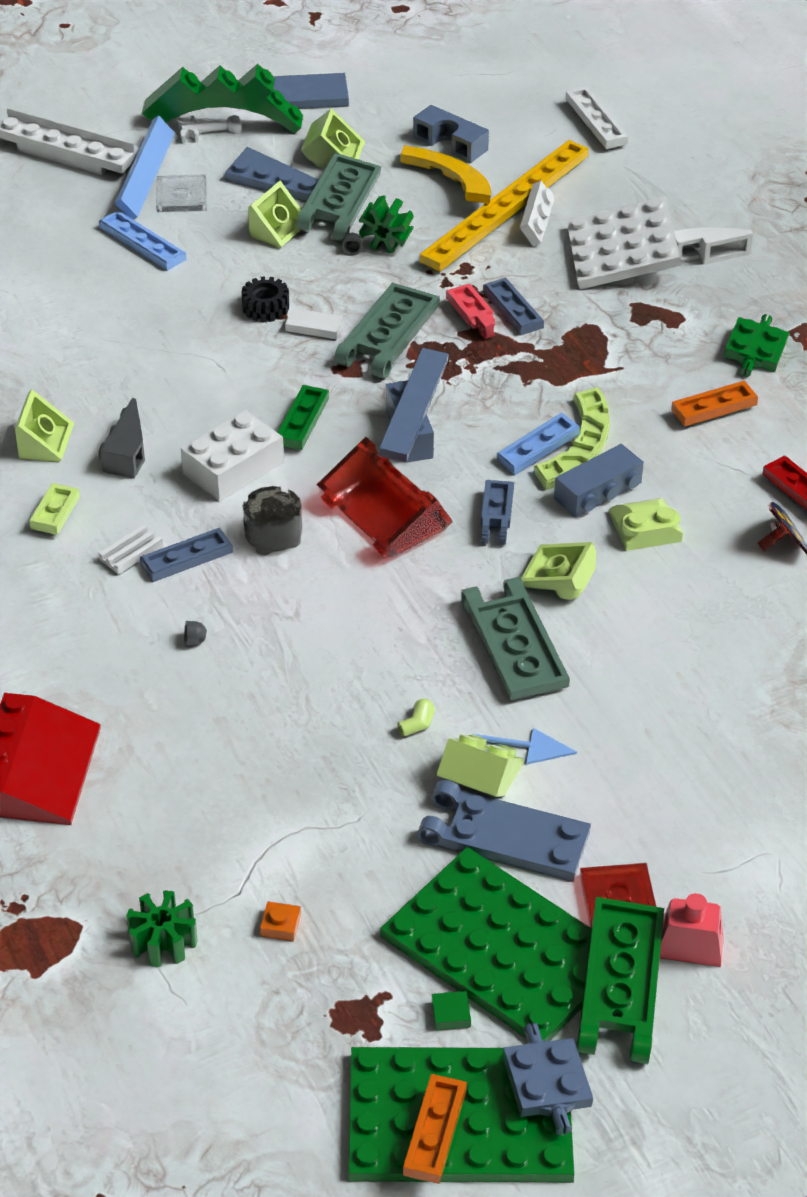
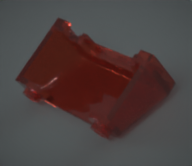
[316,437,453,558]

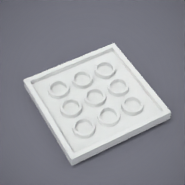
[567,196,682,290]

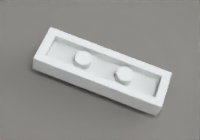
[520,181,554,246]

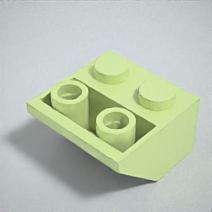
[436,734,524,797]

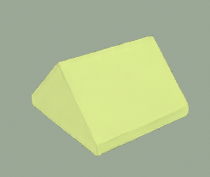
[248,181,301,248]
[15,389,74,462]

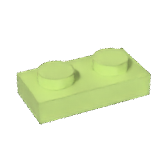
[29,483,80,535]

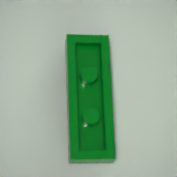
[277,385,329,450]

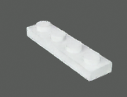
[565,86,628,149]

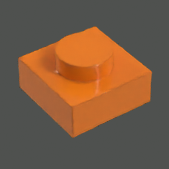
[260,901,301,942]

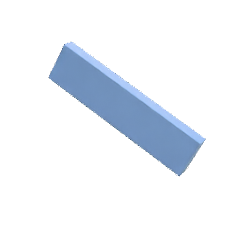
[99,210,186,271]

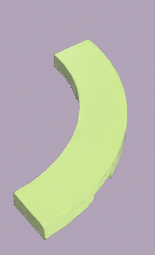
[534,387,610,490]

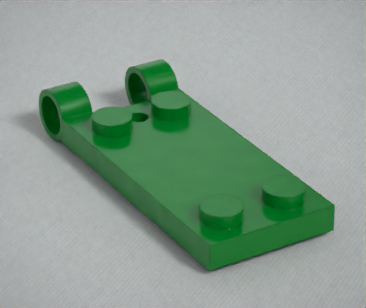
[576,897,664,1065]

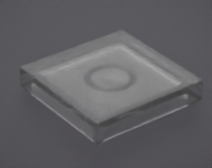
[156,174,207,212]

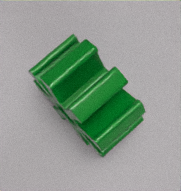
[359,195,414,253]
[126,890,198,967]

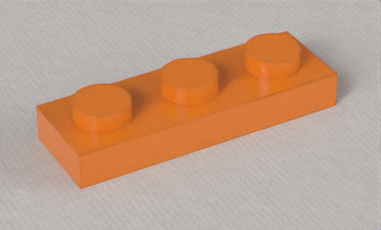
[671,380,758,427]
[403,1074,467,1184]

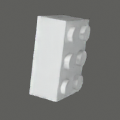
[180,410,284,502]

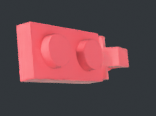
[446,284,495,339]

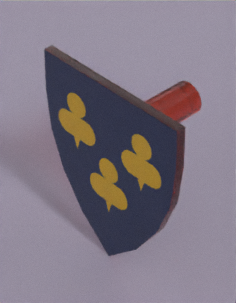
[757,502,807,555]

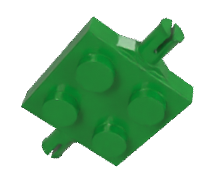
[724,314,790,377]

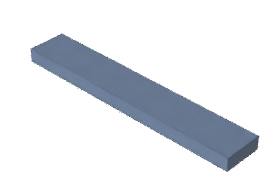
[378,348,449,462]

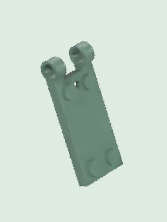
[296,153,382,241]
[334,282,440,379]
[461,577,570,701]

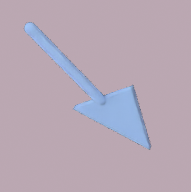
[473,728,577,765]

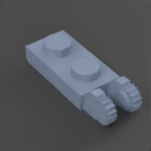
[481,480,514,545]

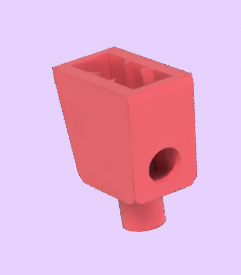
[660,893,724,967]

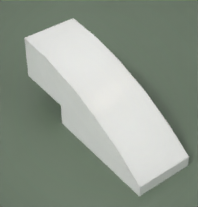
[674,227,753,264]

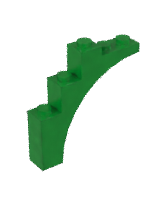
[142,63,303,134]

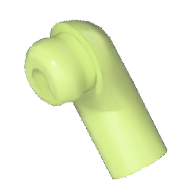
[397,699,435,737]

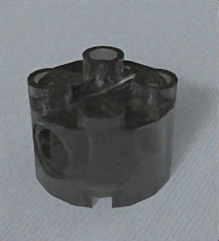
[242,486,302,555]

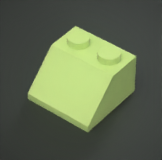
[301,109,365,168]

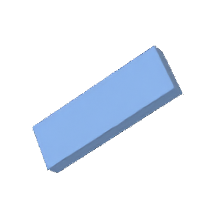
[496,412,580,475]

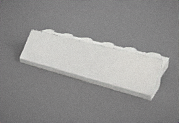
[0,108,140,176]

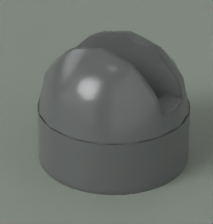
[342,232,363,256]
[184,621,207,645]

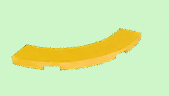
[400,145,491,204]

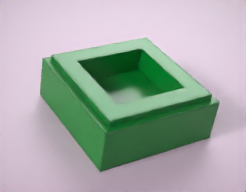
[431,991,471,1030]

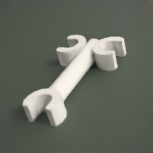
[177,115,242,144]

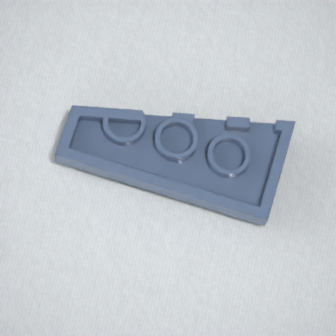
[225,147,319,202]

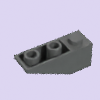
[98,398,145,479]

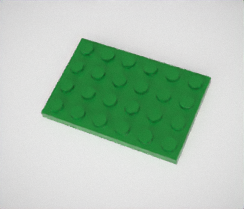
[380,847,591,1041]
[349,1047,575,1183]

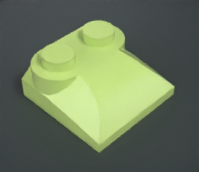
[609,498,683,551]
[521,542,596,600]

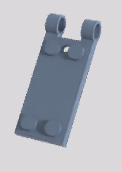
[417,780,591,881]

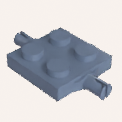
[502,1023,594,1135]

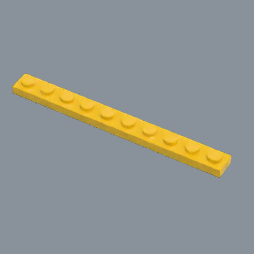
[420,140,589,272]

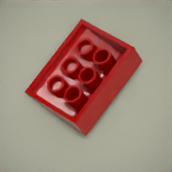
[0,692,101,825]

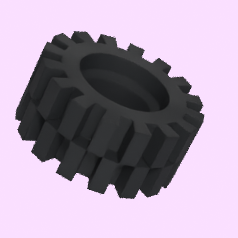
[241,276,290,322]

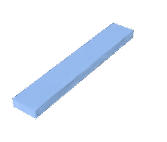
[115,116,175,220]

